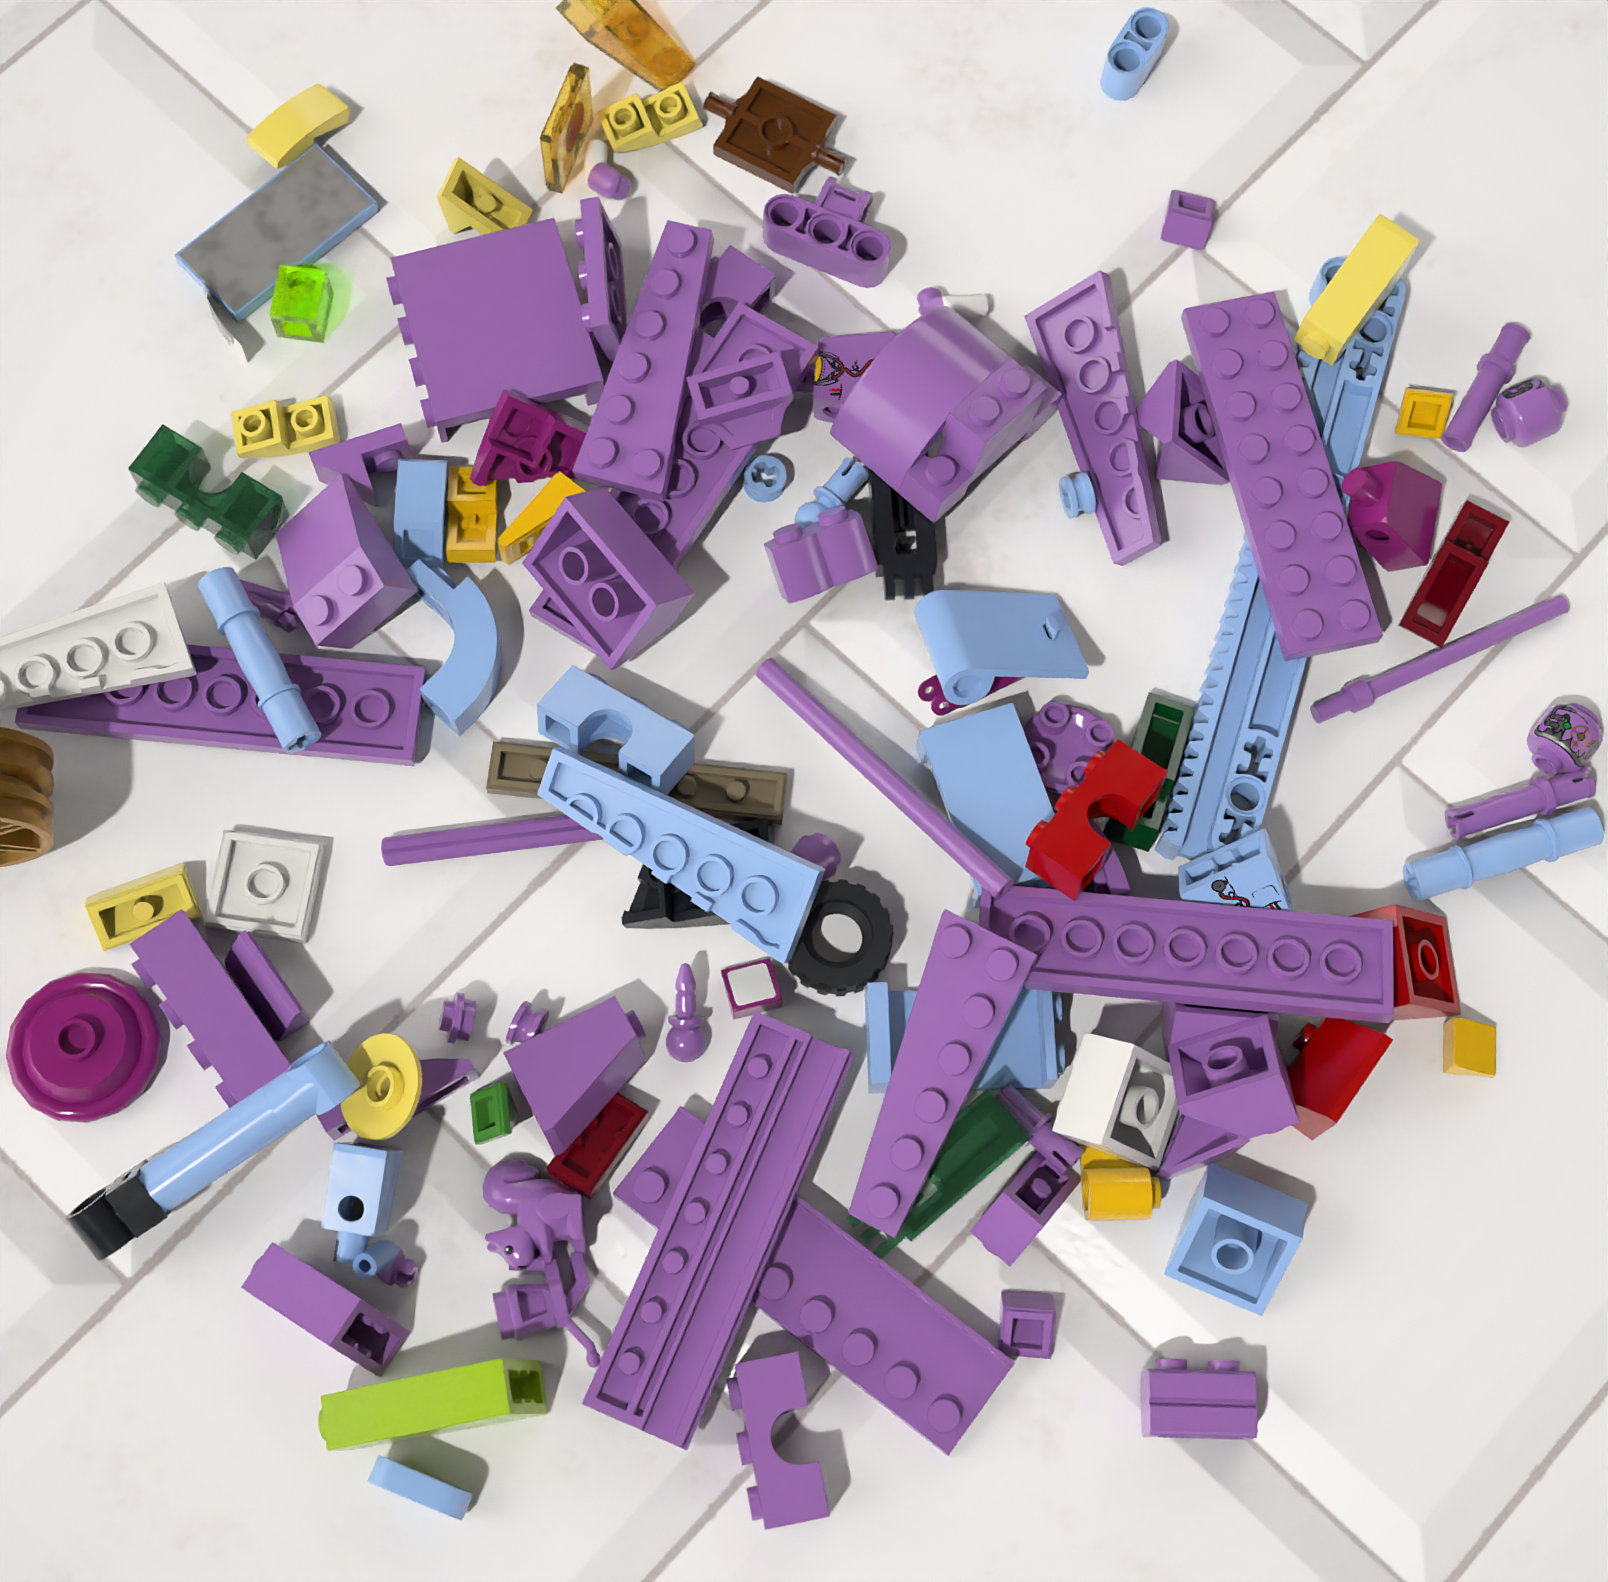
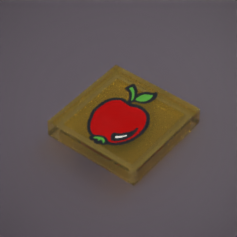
[540,63,594,194]

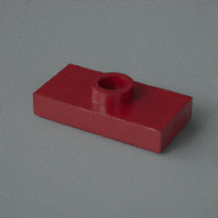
[547,1092,650,1200]

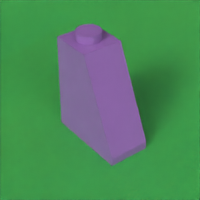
[503,996,646,1157]
[241,1242,410,1378]

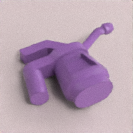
[492,1250,601,1368]

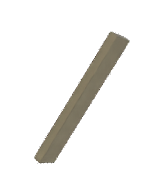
[486,741,788,825]

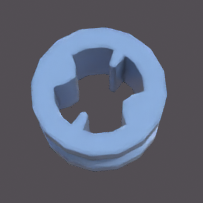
[743,455,787,503]
[1059,472,1096,519]

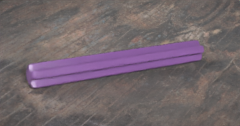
[381,815,603,866]

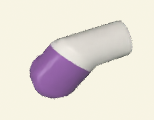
[584,140,630,200]
[917,287,988,319]

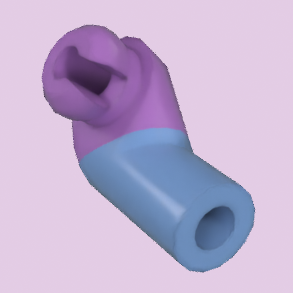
[352,1240,418,1288]

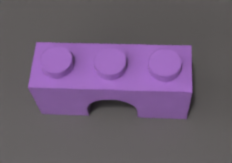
[686,245,776,379]
[726,1351,830,1530]

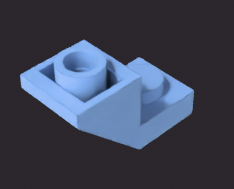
[394,458,447,569]

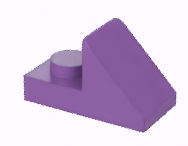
[309,423,412,506]

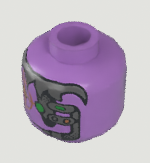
[1491,378,1567,448]
[1526,703,1603,775]

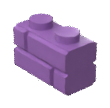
[1141,1359,1258,1440]

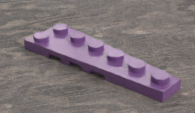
[572,220,714,502]
[1024,270,1162,566]
[848,909,1038,1238]

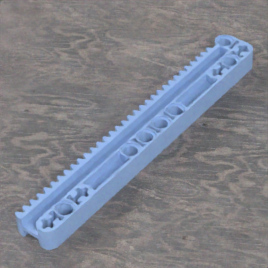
[1154,257,1406,861]

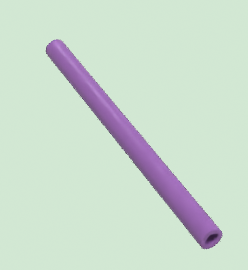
[756,658,1014,900]

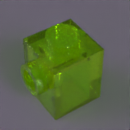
[269,264,334,343]

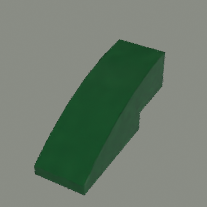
[1103,692,1195,852]

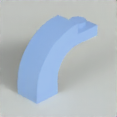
[406,559,502,737]

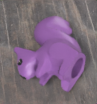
[482,1159,586,1270]

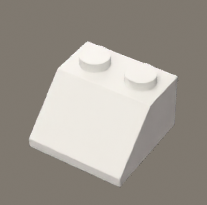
[1052,1032,1179,1171]

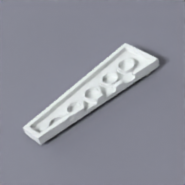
[0,582,197,711]

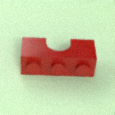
[1025,739,1168,901]

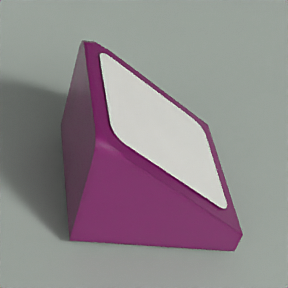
[721,958,783,1020]

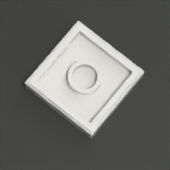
[203,829,326,944]

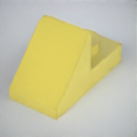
[437,157,533,235]

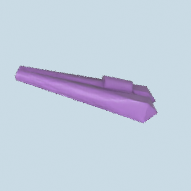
[239,579,298,633]

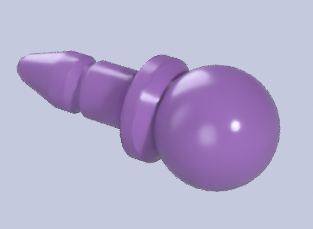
[666,963,706,1063]

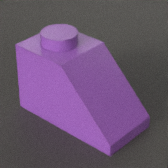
[970,1151,1081,1267]

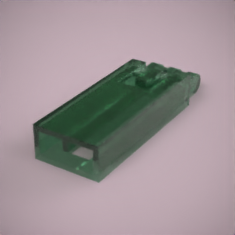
[846,1089,1032,1259]

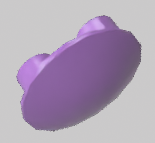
[1023,701,1114,795]

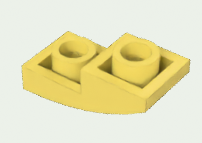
[596,81,703,153]
[247,83,350,169]
[231,395,340,458]

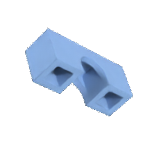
[537,665,695,795]

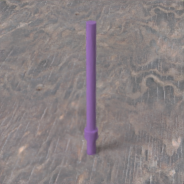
[1310,595,1569,724]

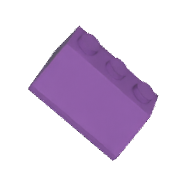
[522,487,695,670]

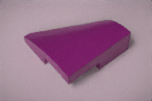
[470,389,589,486]

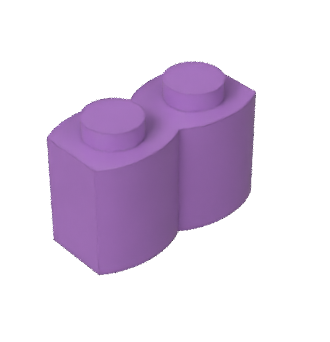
[764,506,879,604]

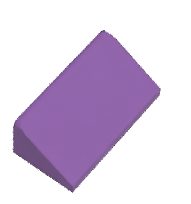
[224,930,310,1042]

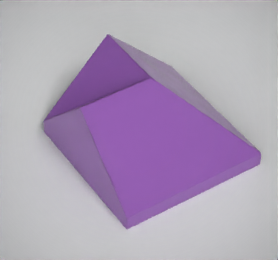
[1136,359,1230,485]

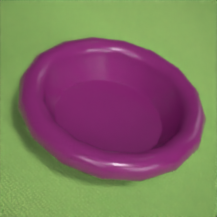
[5,972,162,1123]

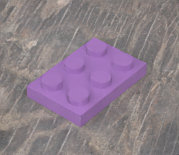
[575,197,628,366]

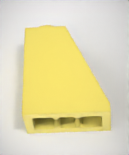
[1294,214,1420,366]

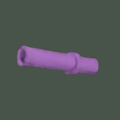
[1441,323,1530,452]
[1445,767,1596,840]

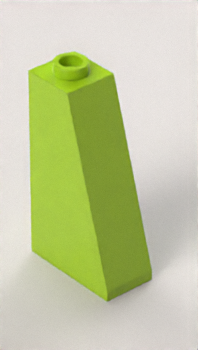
[318,1358,548,1451]

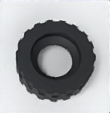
[787,879,894,997]

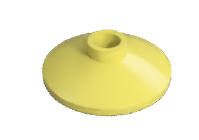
[340,1033,422,1140]

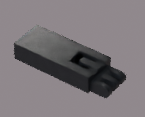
[867,451,938,601]

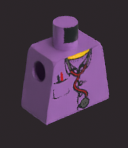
[796,332,895,423]

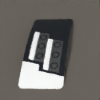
[200,277,247,362]

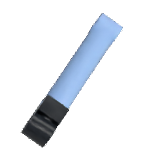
[66,1040,361,1260]

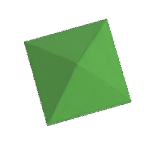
[470,1082,519,1145]

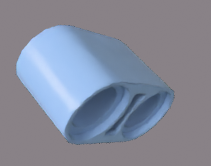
[1100,7,1169,100]

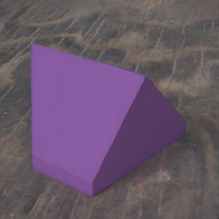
[1154,1113,1251,1182]

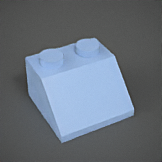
[1164,1162,1307,1316]

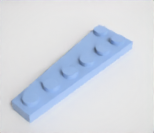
[537,747,826,964]

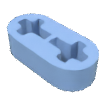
[368,1455,473,1521]

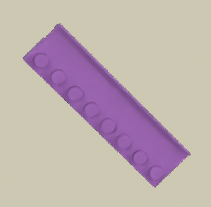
[582,1011,854,1451]
[613,1106,1015,1456]

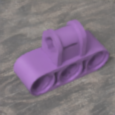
[763,176,891,288]

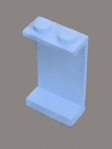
[916,702,1057,908]
[864,982,1065,1094]

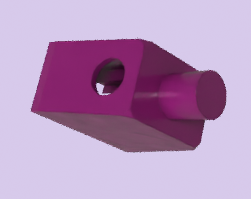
[1342,461,1443,572]

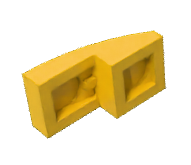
[446,466,498,563]

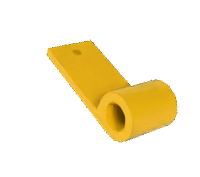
[1079,1144,1161,1221]

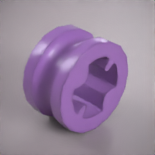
[505,1000,549,1045]

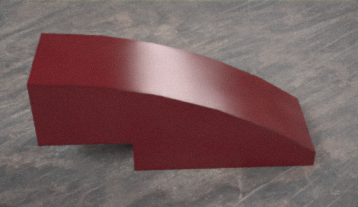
[1398,500,1510,648]

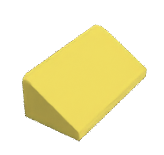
[85,863,202,951]

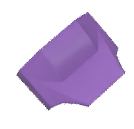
[686,350,793,450]

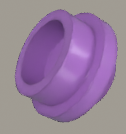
[438,992,476,1044]

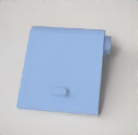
[914,590,1089,705]

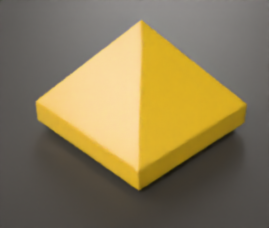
[1395,388,1453,439]

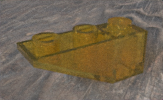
[556,0,696,92]

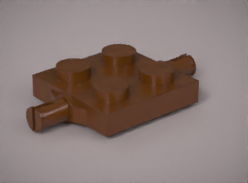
[703,76,848,194]

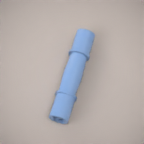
[198,567,321,753]
[1403,807,1604,901]

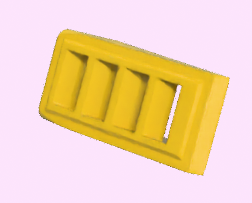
[498,472,586,565]

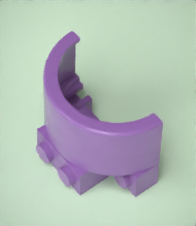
[830,306,1062,523]

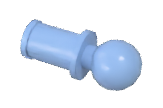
[795,457,869,528]

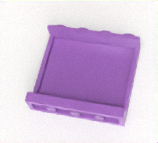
[386,218,604,443]

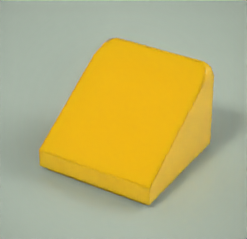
[1443,1017,1496,1078]

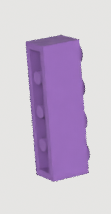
[129,909,291,1108]

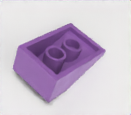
[276,473,418,649]

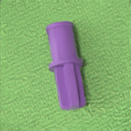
[991,1085,1085,1176]

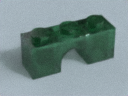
[128,424,290,560]

